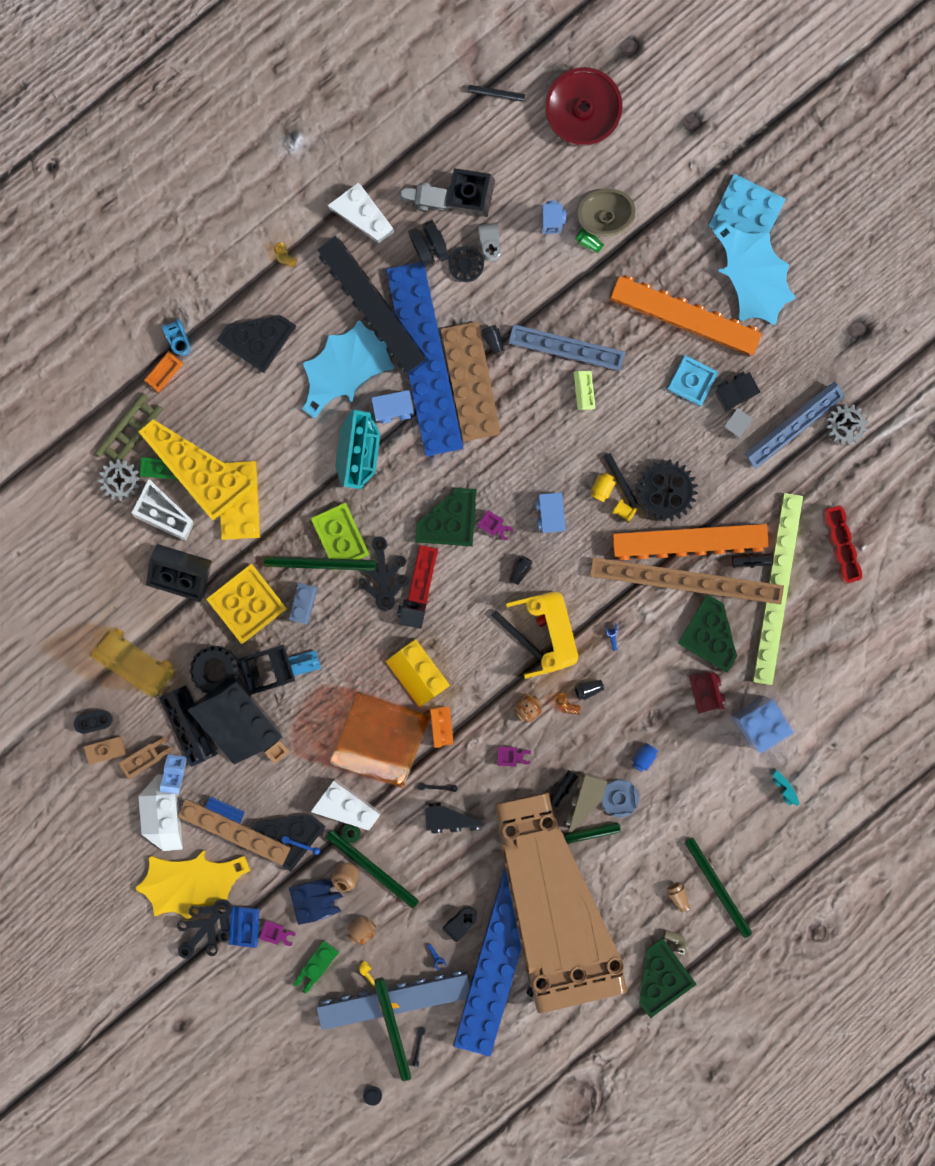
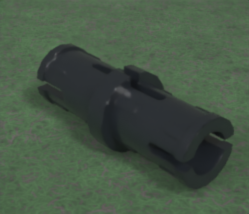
[732,553,772,568]
[550,770,578,808]

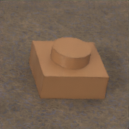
[264,740,289,764]

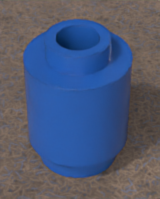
[631,743,658,772]

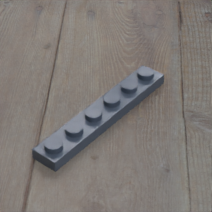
[509,324,625,371]
[745,382,845,469]

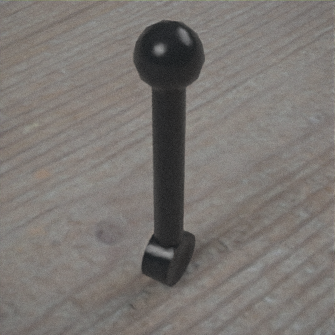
[418,783,458,792]
[412,1027,425,1067]

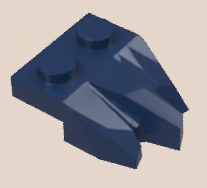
[289,879,343,925]

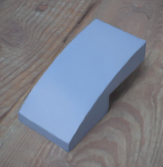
[160,754,187,794]

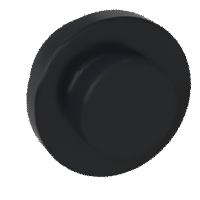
[363,1086,382,1106]

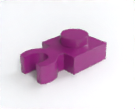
[478,510,513,541]
[497,746,531,767]
[260,919,296,946]

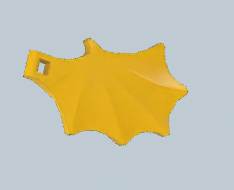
[136,850,251,919]

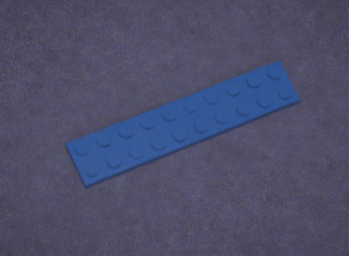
[386,262,463,457]
[453,866,522,1057]

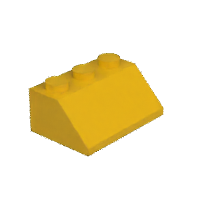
[385,639,450,707]

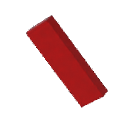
[408,545,438,604]

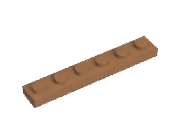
[178,799,291,865]

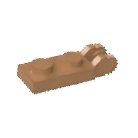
[118,737,173,780]

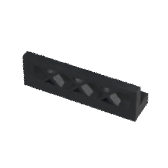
[159,685,218,767]

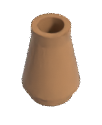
[667,882,690,912]

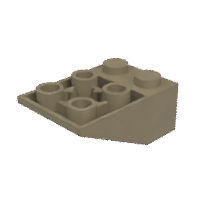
[565,772,607,832]

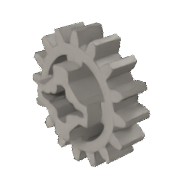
[826,404,869,446]
[98,459,141,501]

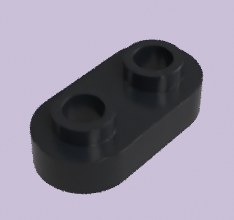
[74,710,113,734]

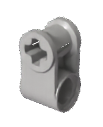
[478,223,500,262]

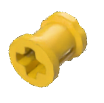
[612,499,637,523]

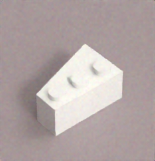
[328,182,394,244]
[132,479,194,541]
[311,779,381,830]

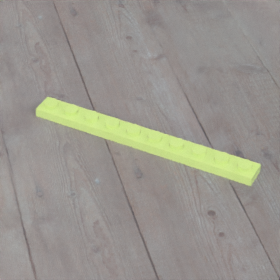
[753,493,803,685]

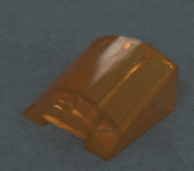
[330,690,430,788]

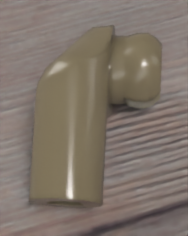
[664,930,688,955]

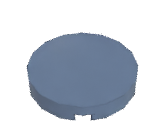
[601,779,639,818]

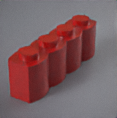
[823,505,862,583]

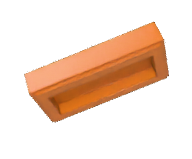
[144,351,184,393]

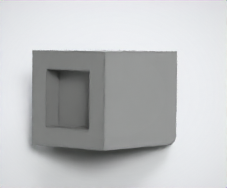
[724,408,753,439]

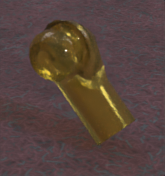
[274,242,298,268]

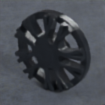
[448,246,484,283]

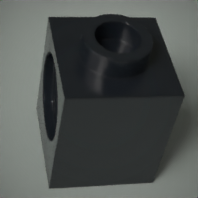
[397,599,427,629]

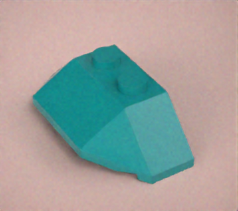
[335,410,380,489]

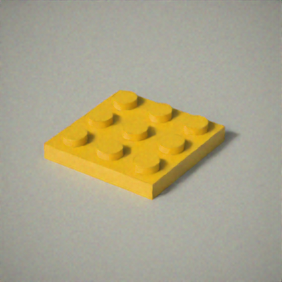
[206,564,287,644]

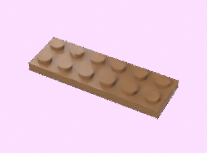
[441,322,501,442]

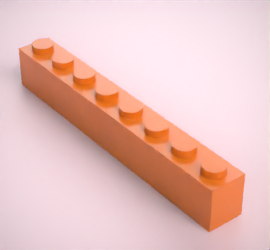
[610,275,762,357]
[612,524,769,561]

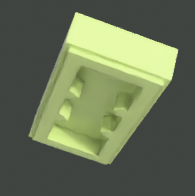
[574,371,595,410]

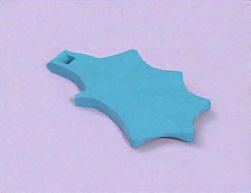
[712,219,795,325]
[302,321,395,419]

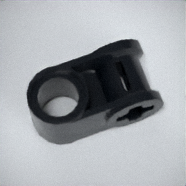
[442,906,477,942]

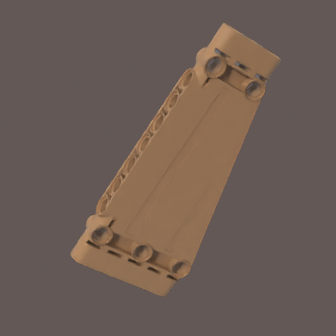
[495,792,627,1013]

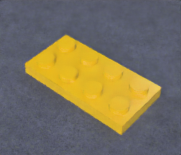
[220,461,260,540]

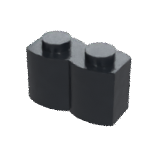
[714,371,760,412]

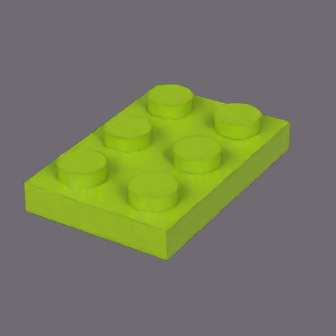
[311,502,370,571]

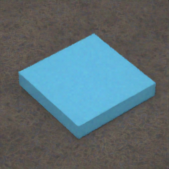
[667,355,718,406]

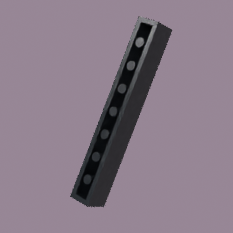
[317,236,429,374]

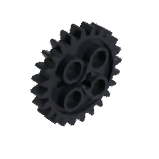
[635,459,698,522]

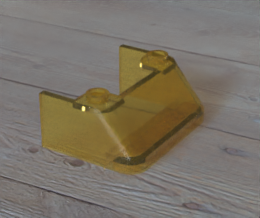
[89,627,178,698]

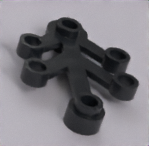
[359,536,408,611]
[177,899,232,959]

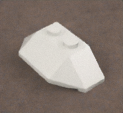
[138,774,183,851]

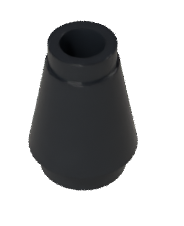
[481,324,504,354]
[509,555,533,585]
[574,679,604,701]

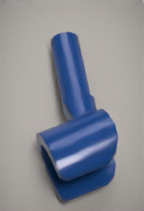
[606,623,618,651]
[427,944,446,971]

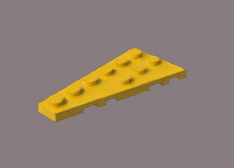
[139,419,257,521]

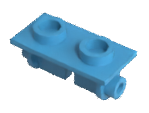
[289,650,321,676]

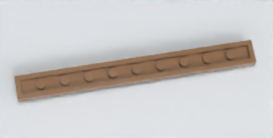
[590,558,784,605]

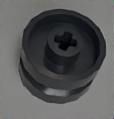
[408,219,450,269]

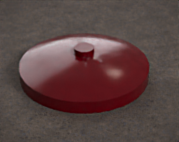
[545,67,623,146]

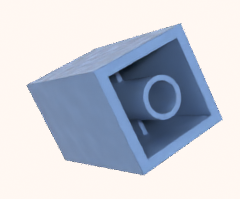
[732,696,794,753]

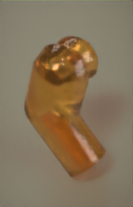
[556,693,581,715]

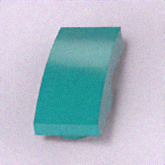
[770,769,800,806]

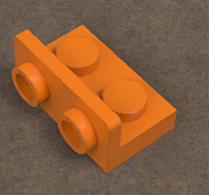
[430,706,454,748]

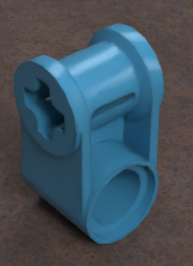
[161,318,191,357]

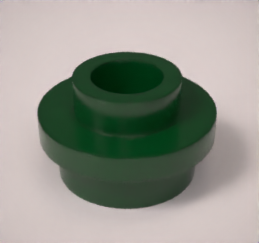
[341,824,361,843]

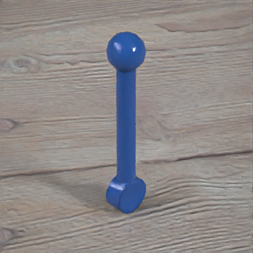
[282,836,320,855]

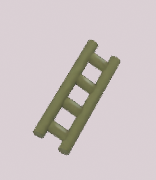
[95,393,163,464]

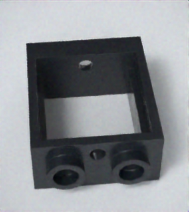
[238,644,296,695]

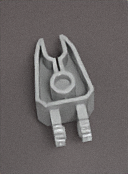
[399,183,450,212]

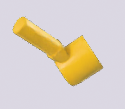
[359,961,375,988]

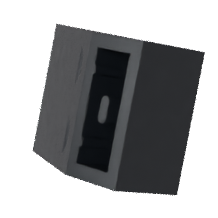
[425,802,485,834]

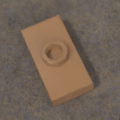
[84,736,126,765]

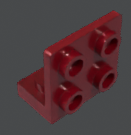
[688,671,726,714]

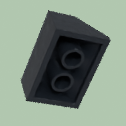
[146,544,212,602]

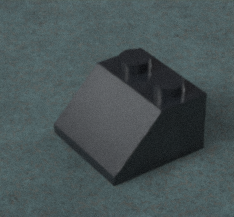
[446,168,496,217]

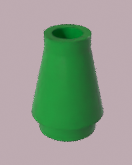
[575,228,604,254]

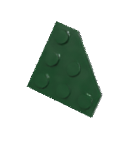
[415,488,477,547]
[678,594,737,673]
[639,937,697,1019]

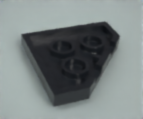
[216,315,297,374]
[252,814,326,872]

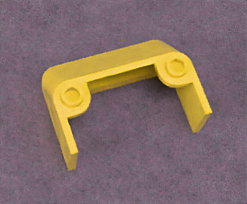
[506,591,578,679]

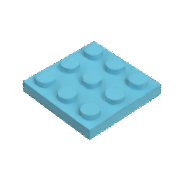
[708,174,786,235]

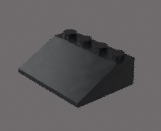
[187,674,282,765]

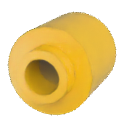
[590,473,616,502]

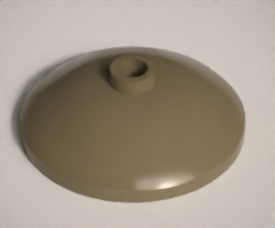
[578,189,636,237]

